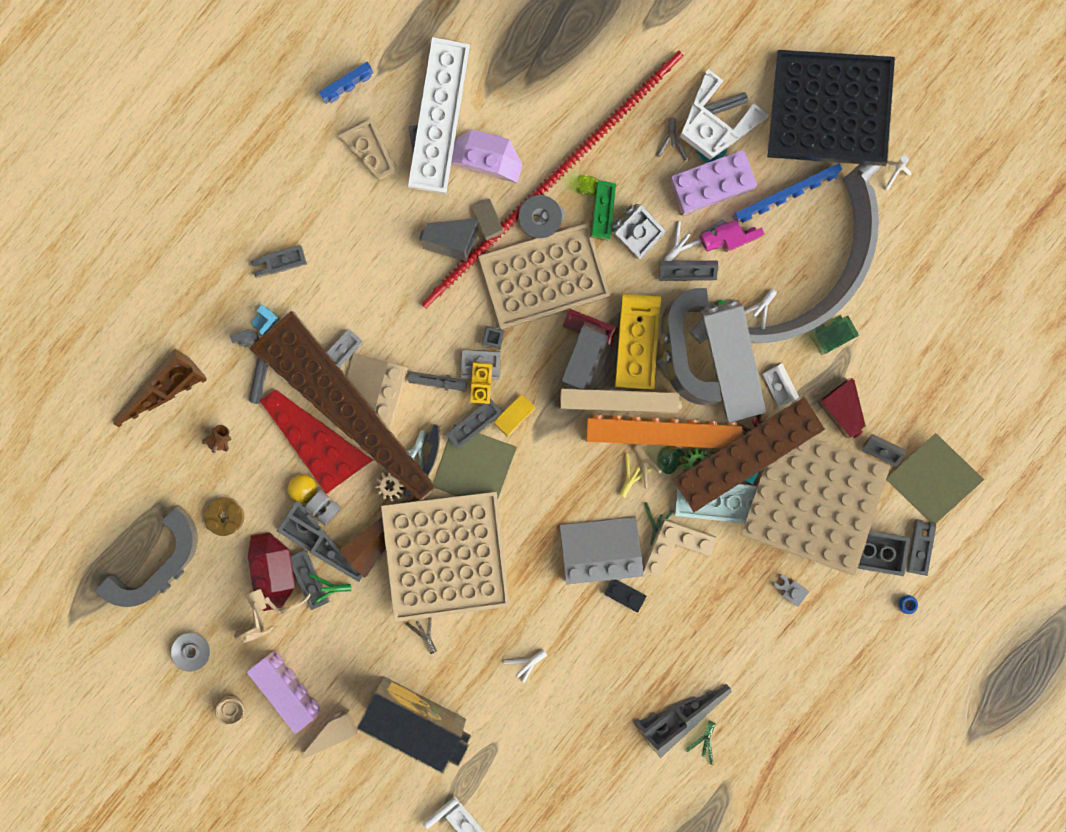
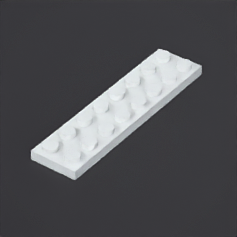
[408,37,470,194]

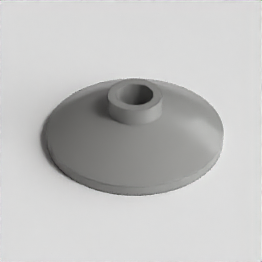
[171,633,210,672]

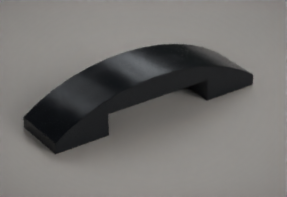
[404,424,440,497]

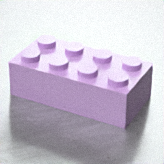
[669,150,757,216]
[247,651,320,734]

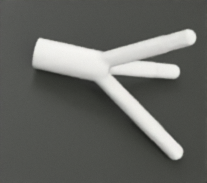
[885,156,911,190]
[664,221,700,261]
[744,289,777,330]
[503,649,547,682]

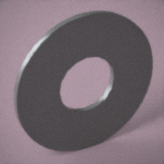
[519,195,562,238]

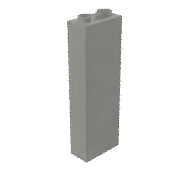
[701,299,766,423]

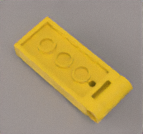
[615,293,661,390]

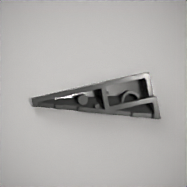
[277,500,362,582]
[634,684,732,758]

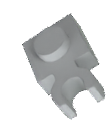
[773,574,809,607]

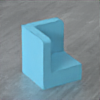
[251,305,280,335]

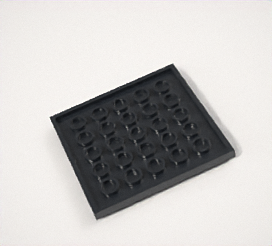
[767,50,895,166]

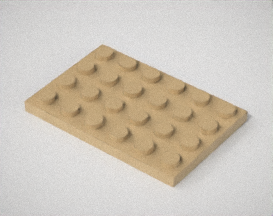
[479,223,611,330]

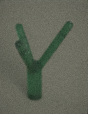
[644,502,674,545]
[685,720,716,765]

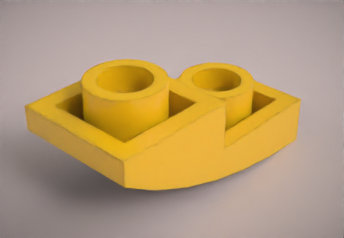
[470,361,493,404]
[494,394,536,437]

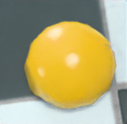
[287,474,317,504]

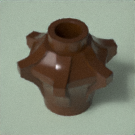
[202,425,231,453]

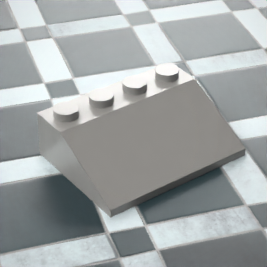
[560,517,644,585]

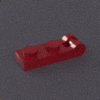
[562,308,619,346]

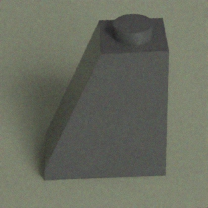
[420,219,479,261]

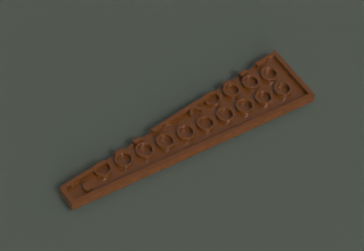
[249,311,437,500]

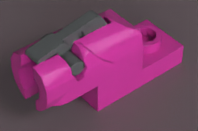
[700,219,765,252]

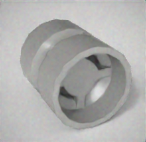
[305,490,341,526]

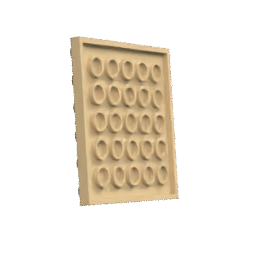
[741,439,890,576]
[381,492,510,622]

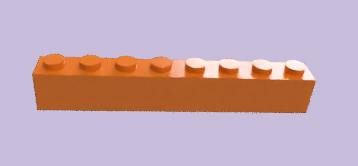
[586,415,742,448]

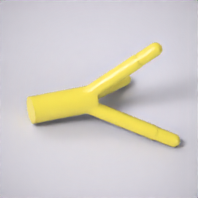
[619,453,651,498]

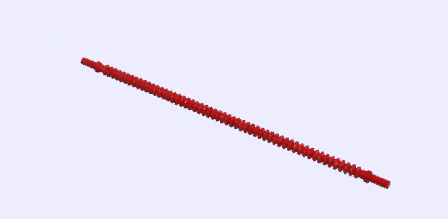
[421,50,684,309]

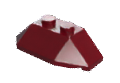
[248,532,296,611]

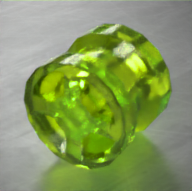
[576,175,597,195]

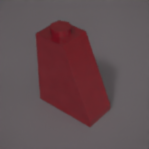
[818,378,866,439]

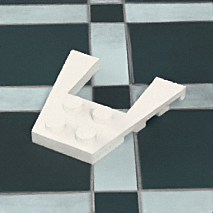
[680,69,769,160]

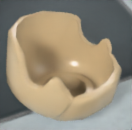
[215,696,245,725]

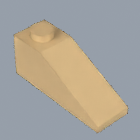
[302,710,359,759]

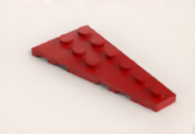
[260,389,373,494]

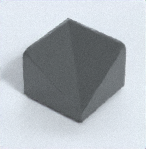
[482,326,505,350]

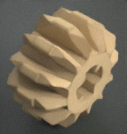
[374,471,405,502]

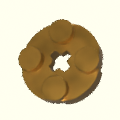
[204,497,244,536]

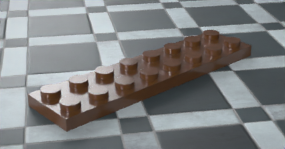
[672,397,825,513]

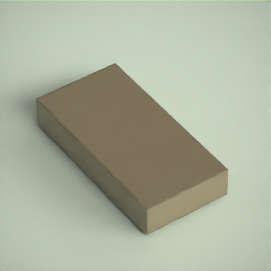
[472,198,504,240]

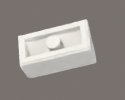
[762,364,799,407]

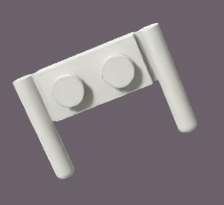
[423,796,485,832]

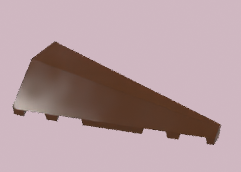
[113,349,207,427]
[339,494,419,578]

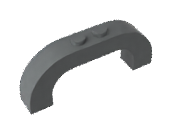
[660,288,721,405]
[95,506,198,607]

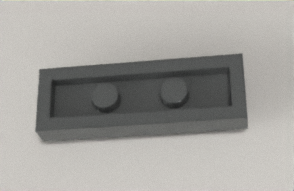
[659,260,718,281]
[446,398,502,450]
[291,550,330,610]

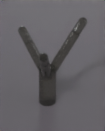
[406,617,437,654]

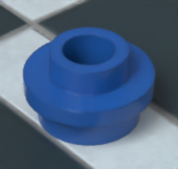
[898,595,918,614]

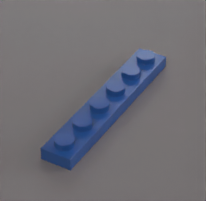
[732,163,843,223]

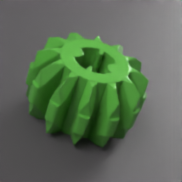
[680,447,711,472]

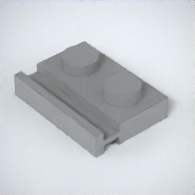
[461,349,501,380]

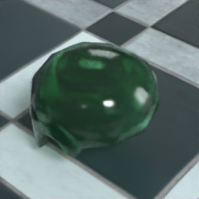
[657,446,685,474]

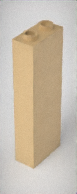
[560,389,682,413]

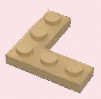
[643,518,717,579]

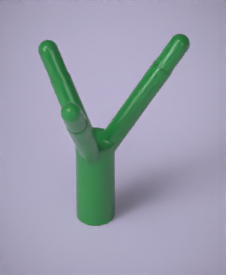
[308,573,352,603]

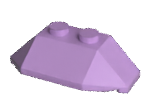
[451,129,522,183]

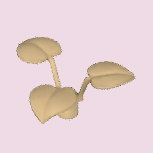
[234,589,310,643]

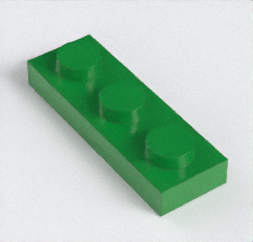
[590,180,616,241]

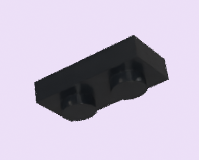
[604,579,647,613]

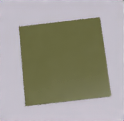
[433,424,517,499]
[886,433,985,523]

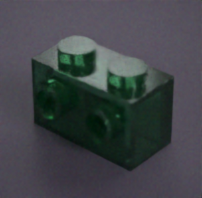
[810,315,859,355]

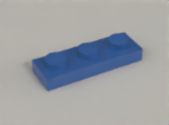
[319,61,374,104]

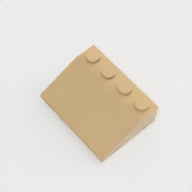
[333,353,409,431]

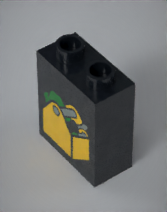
[356,677,471,774]

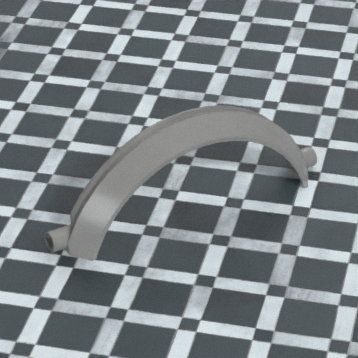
[689,164,881,344]

